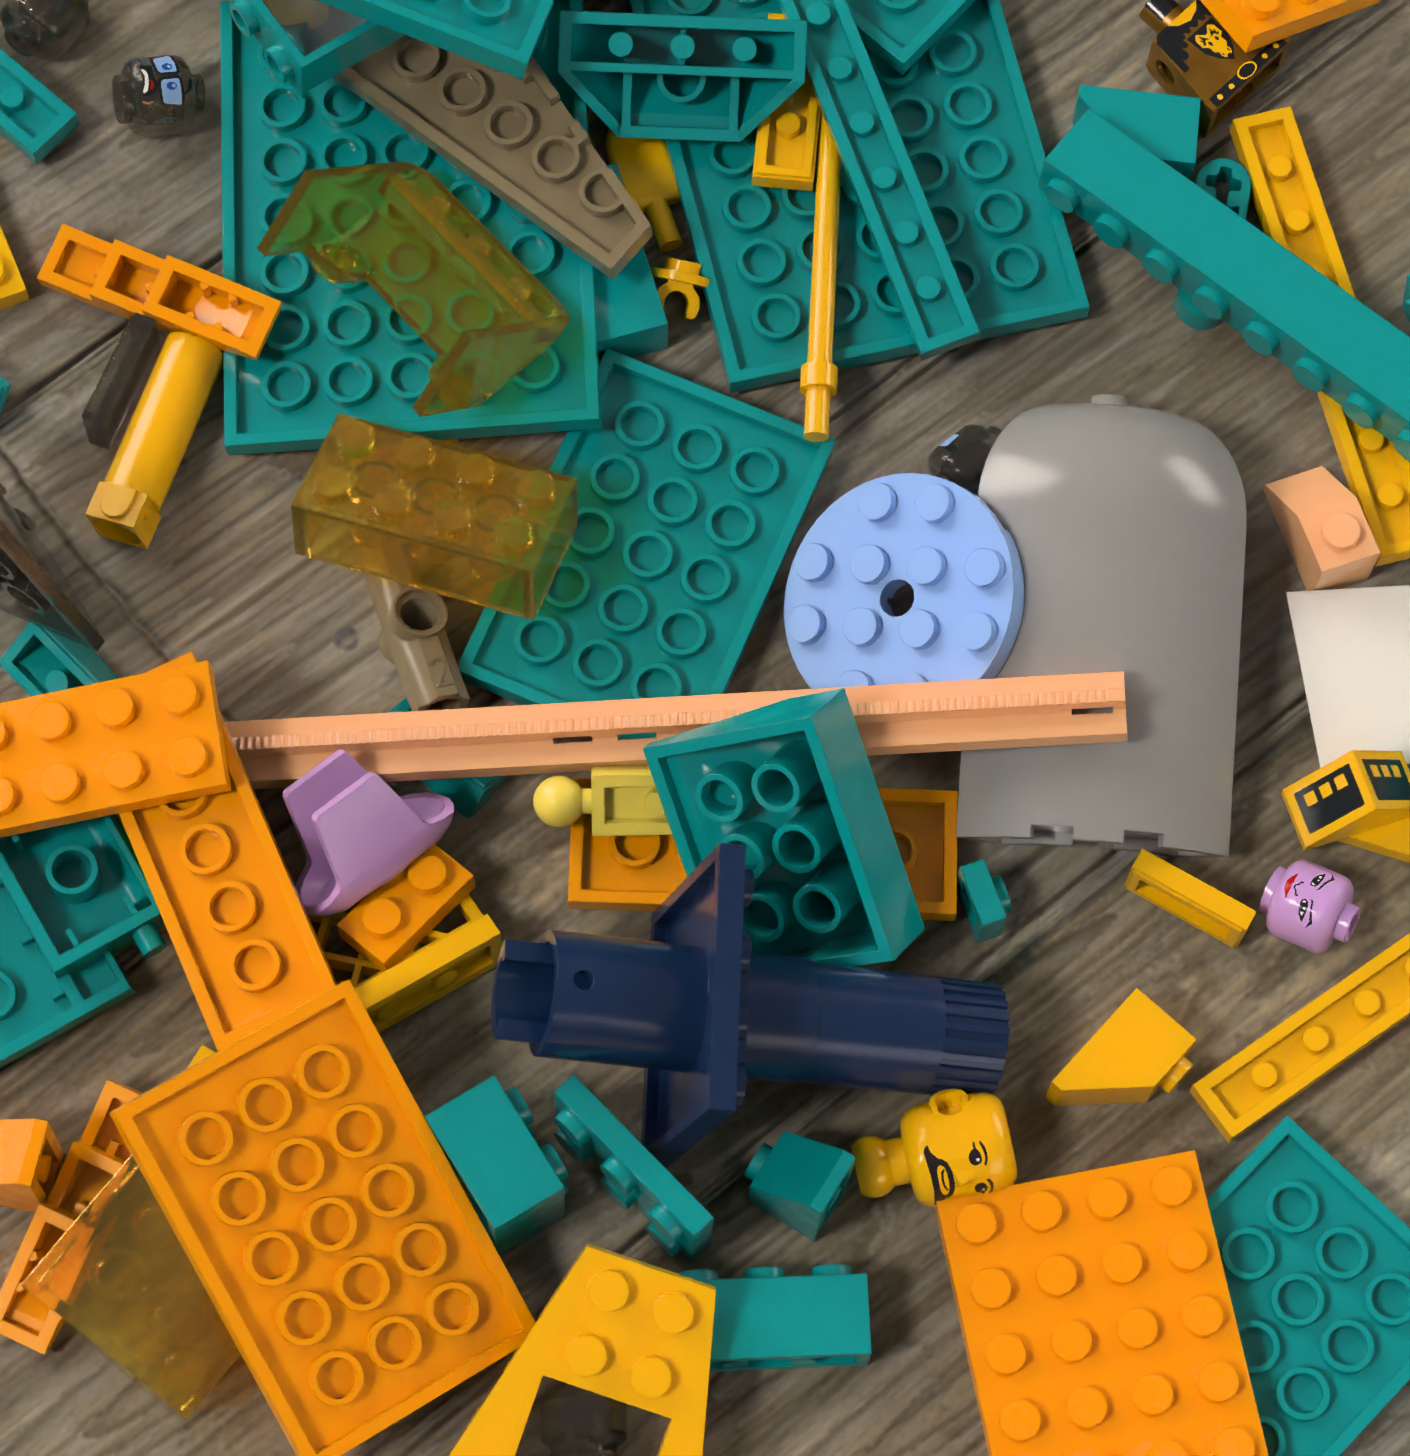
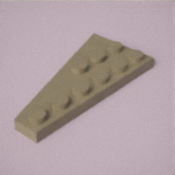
[333,35,653,280]

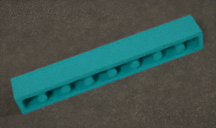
[1038,108,1410,462]

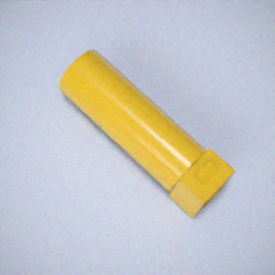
[85,331,224,550]

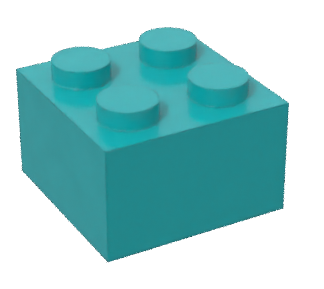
[425,1075,569,1256]

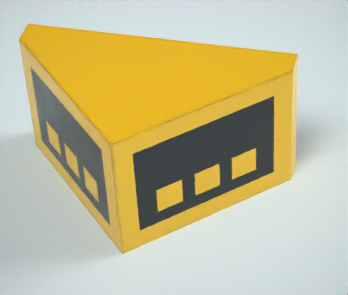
[1281,750,1410,851]

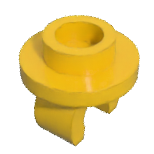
[651,257,710,320]

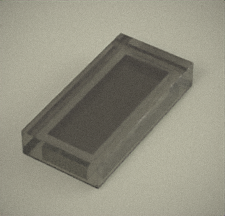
[82,312,161,450]

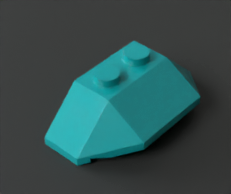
[558,10,807,142]

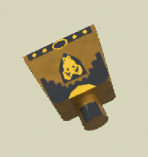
[1139,0,1291,139]

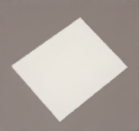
[1286,585,1410,768]

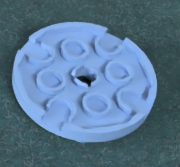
[784,473,1025,689]

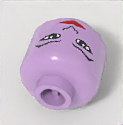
[1259,859,1361,954]

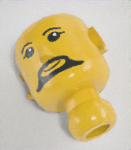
[851,1088,1017,1207]

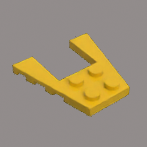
[448,1243,716,1456]

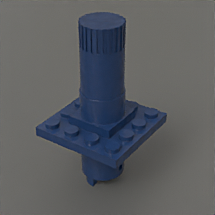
[491,843,1010,1169]

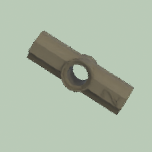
[357,532,470,711]

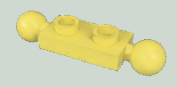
[533,765,673,836]

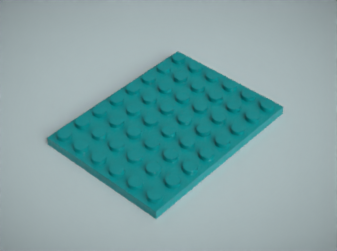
[220,0,601,456]
[626,0,1090,393]

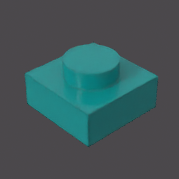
[957,859,1011,944]

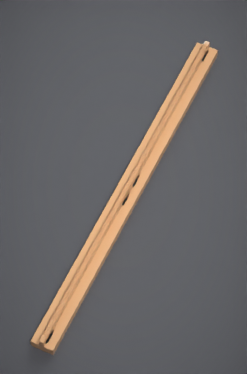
[225,671,1128,789]

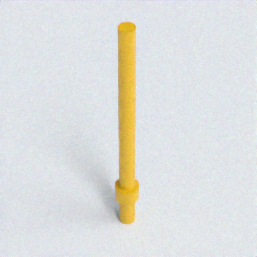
[800,108,842,442]

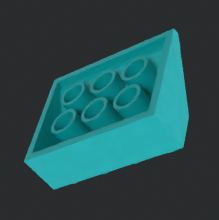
[643,688,925,967]

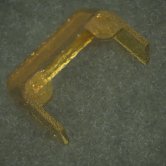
[257,162,570,417]

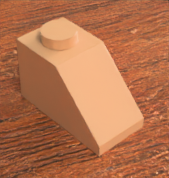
[1263,466,1381,591]

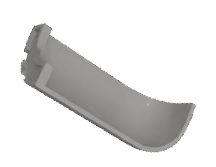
[956,394,1247,858]

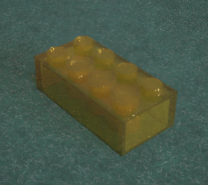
[291,413,577,621]

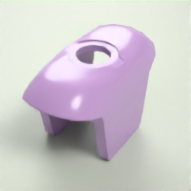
[283,749,454,916]

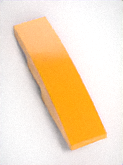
[37,224,282,361]
[0,1079,143,1355]

